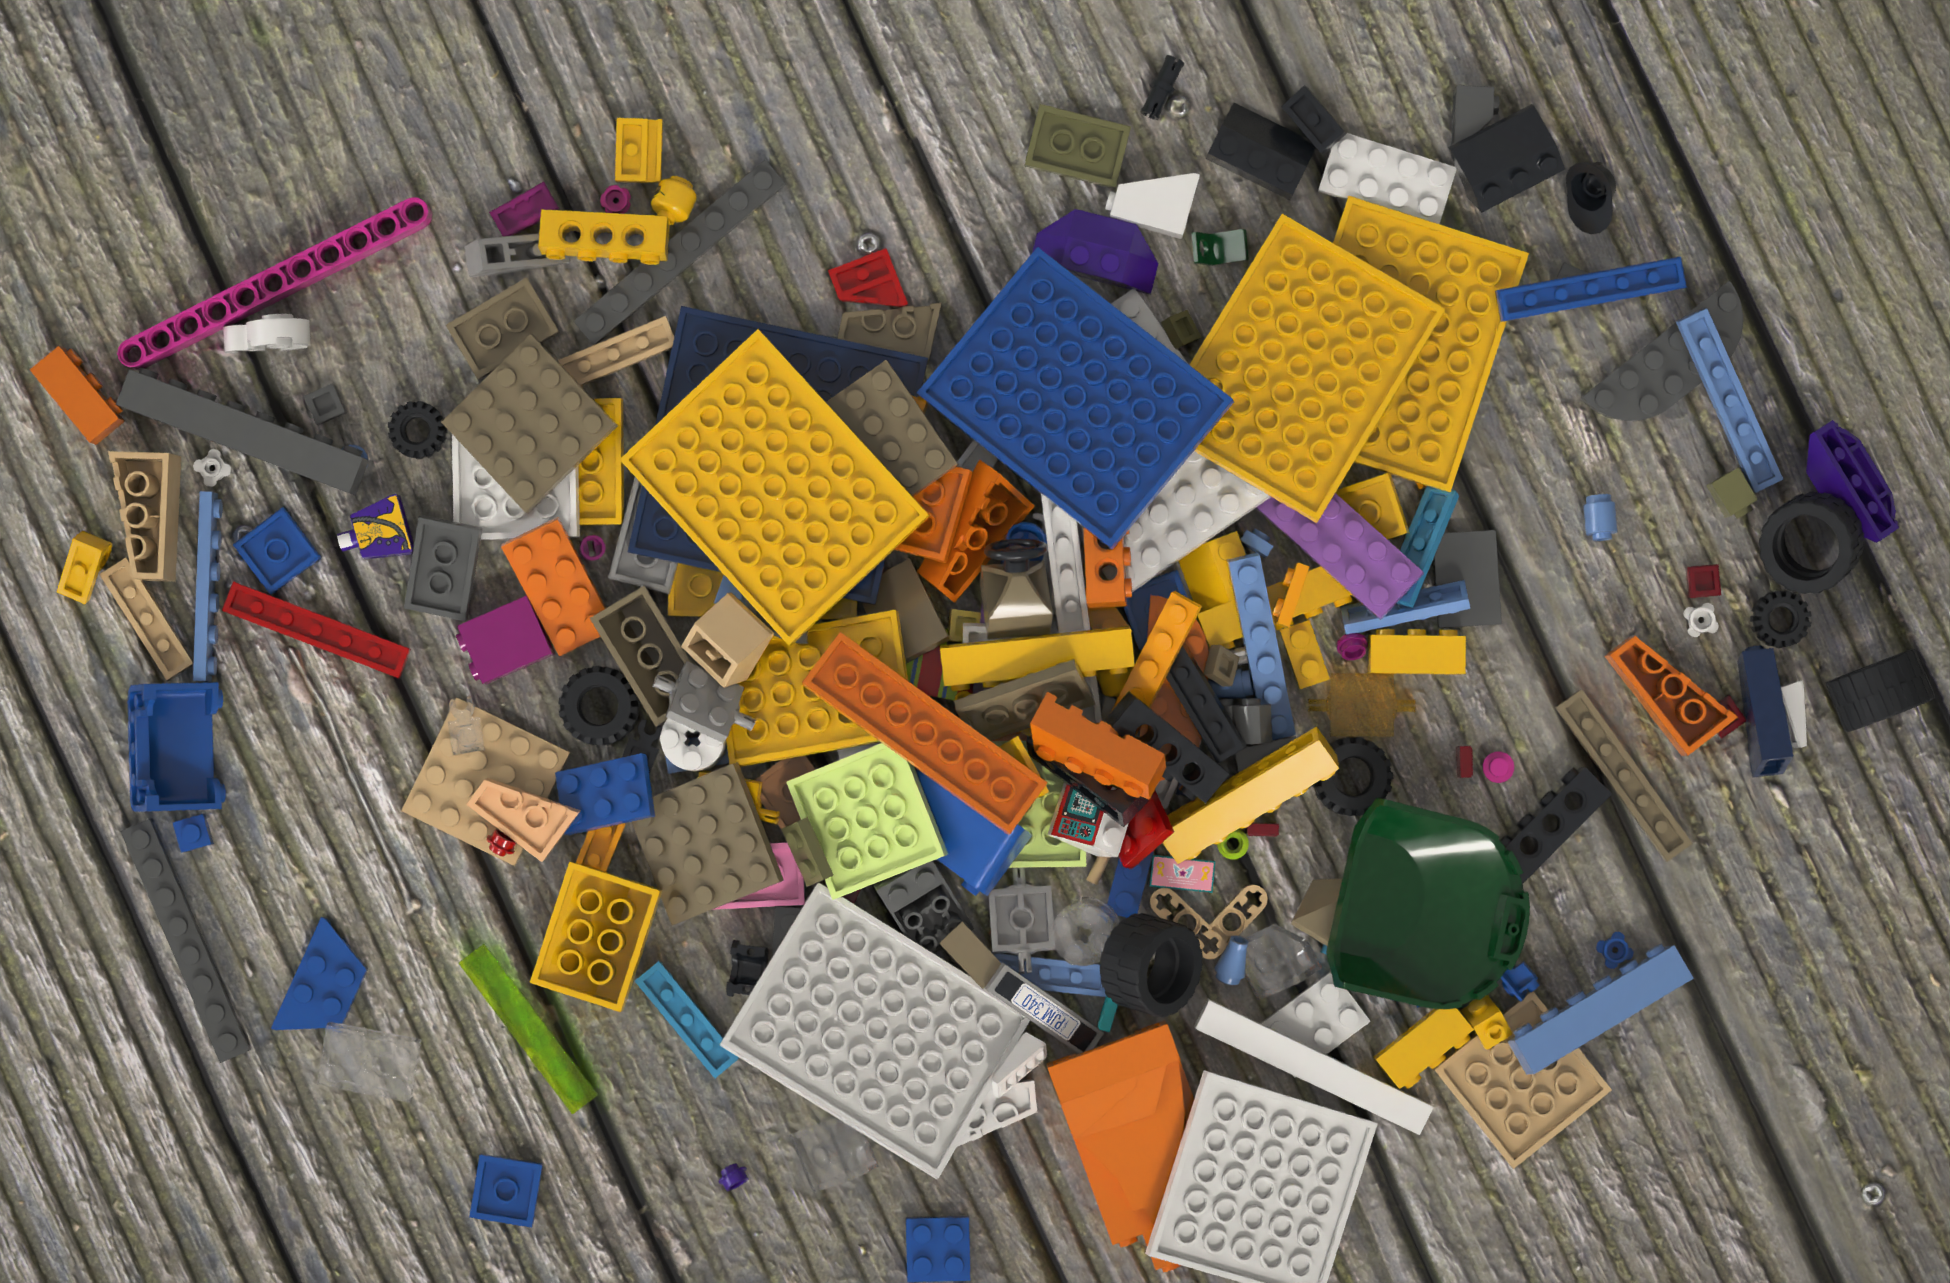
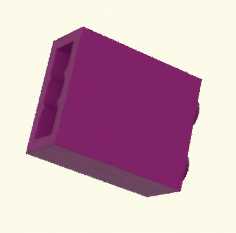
[456,595,555,685]

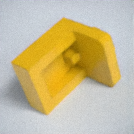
[1460,995,1512,1050]

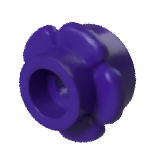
[718,1163,749,1191]

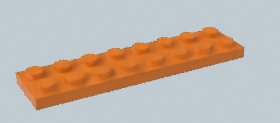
[802,632,1048,835]

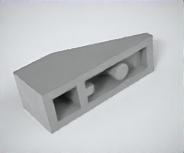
[464,234,570,277]

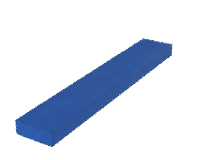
[1495,257,1687,322]

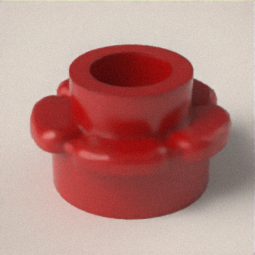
[487,828,516,857]

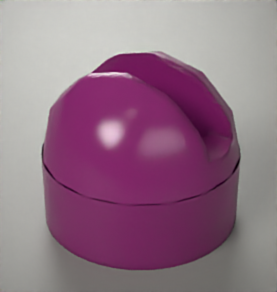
[579,535,605,561]

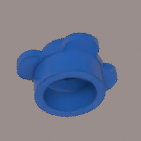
[1596,932,1634,969]

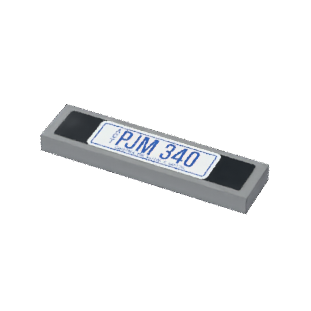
[985,962,1104,1054]

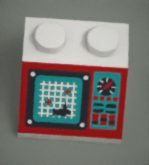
[1047,782,1129,857]

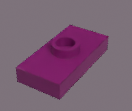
[489,181,560,237]

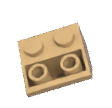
[681,592,774,688]

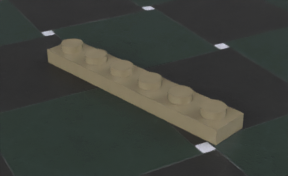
[1555,689,1693,862]

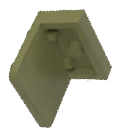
[781,817,834,887]

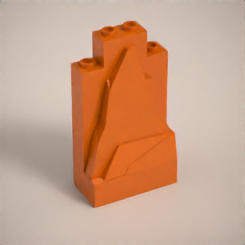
[1046,1020,1194,1272]

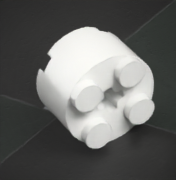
[660,718,727,772]

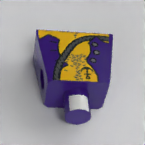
[337,494,414,559]

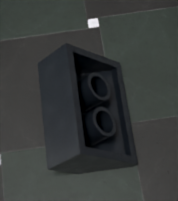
[1206,103,1316,200]
[1448,104,1565,213]

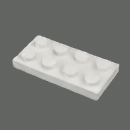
[1318,133,1456,224]

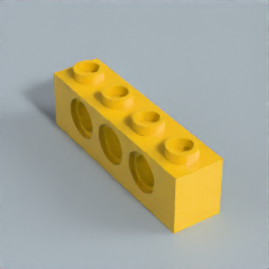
[538,209,670,265]

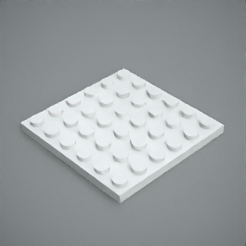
[1145,1070,1378,1283]

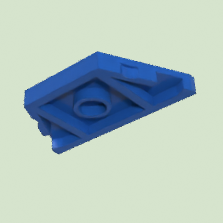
[271,917,368,1030]

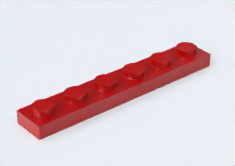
[222,582,411,678]

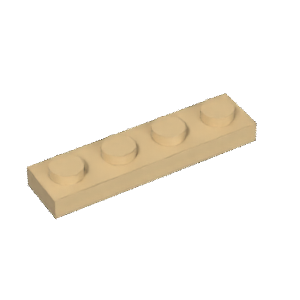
[557,316,675,386]
[99,558,194,681]

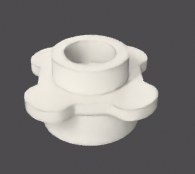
[193,449,231,487]
[1683,603,1719,637]

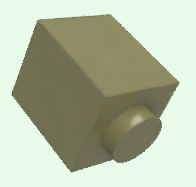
[1706,467,1758,519]

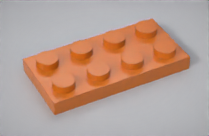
[501,517,606,657]

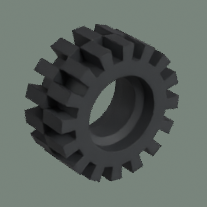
[388,401,447,459]
[1750,590,1812,648]

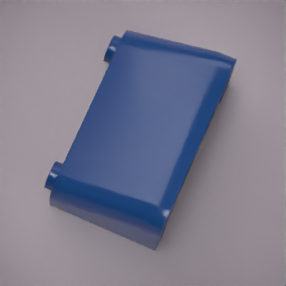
[127,682,226,812]
[915,768,1032,896]

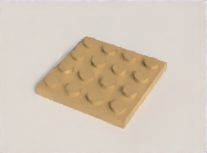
[401,698,571,866]
[1433,991,1612,1169]

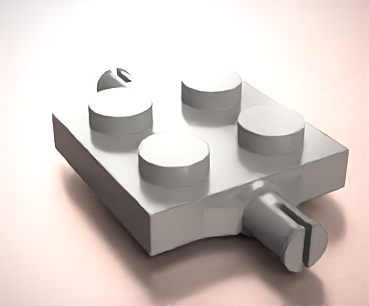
[652,661,756,743]
[989,867,1056,974]

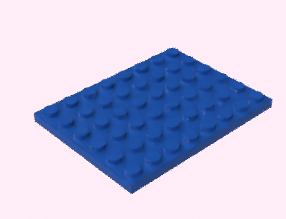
[917,247,1234,550]

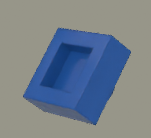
[173,814,214,853]

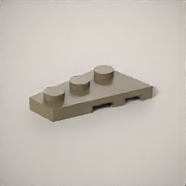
[837,303,942,365]

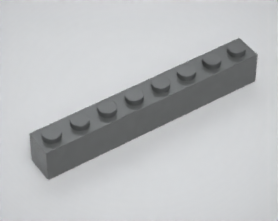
[116,367,369,496]

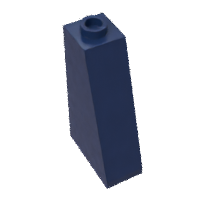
[1737,645,1794,778]

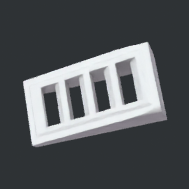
[1781,680,1807,748]
[992,1032,1047,1098]

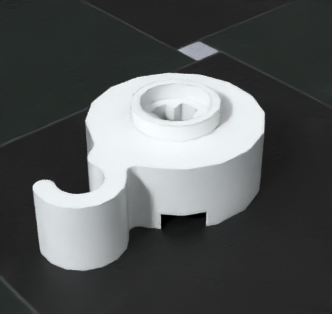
[223,314,311,354]

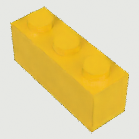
[1367,629,1466,675]
[1373,1008,1474,1089]

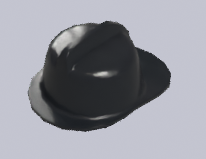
[1566,162,1616,234]

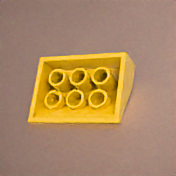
[530,861,662,1012]

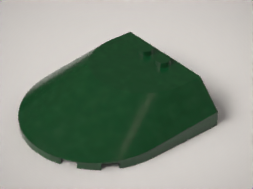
[1326,798,1530,1009]

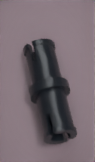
[1140,55,1185,120]

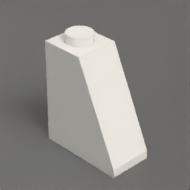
[1105,173,1200,239]

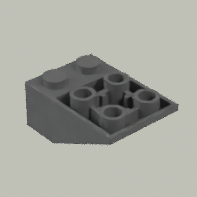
[873,860,974,954]

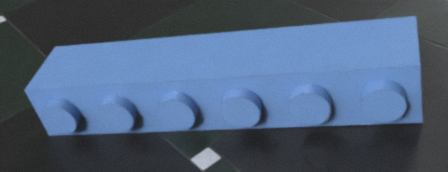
[1507,944,1694,1075]

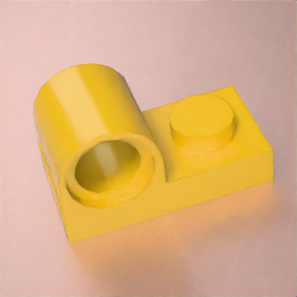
[57,531,113,604]

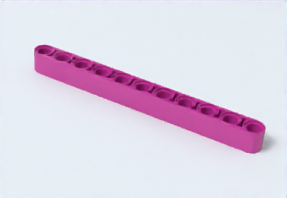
[117,197,432,370]

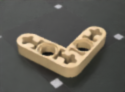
[1149,884,1268,959]

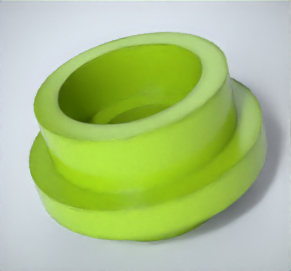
[1217,829,1249,859]

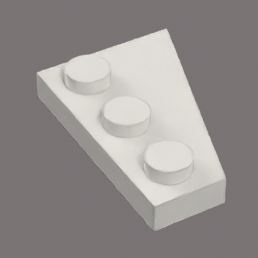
[957,1079,1037,1147]

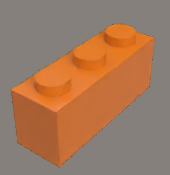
[30,346,125,445]

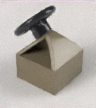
[980,539,1053,639]

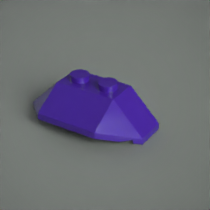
[1032,209,1158,295]
[1806,420,1899,543]

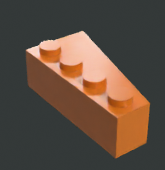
[917,459,1035,603]
[1604,636,1738,756]
[1030,692,1166,800]

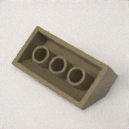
[590,586,691,727]

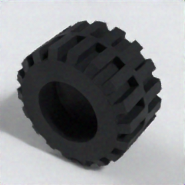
[558,666,641,745]
[1312,737,1393,816]

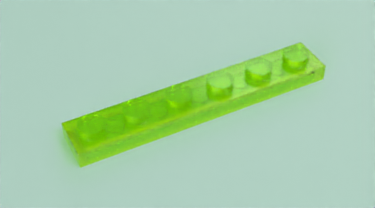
[459,943,599,1114]

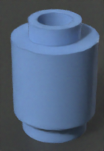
[1583,494,1618,541]

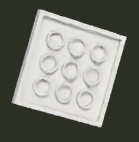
[452,434,580,540]

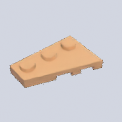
[466,778,581,862]

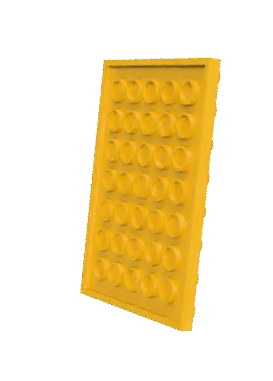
[1333,196,1529,492]
[1190,214,1446,523]
[619,329,930,646]

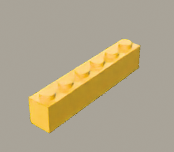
[1196,566,1353,650]
[940,626,1135,691]
[1163,726,1339,864]

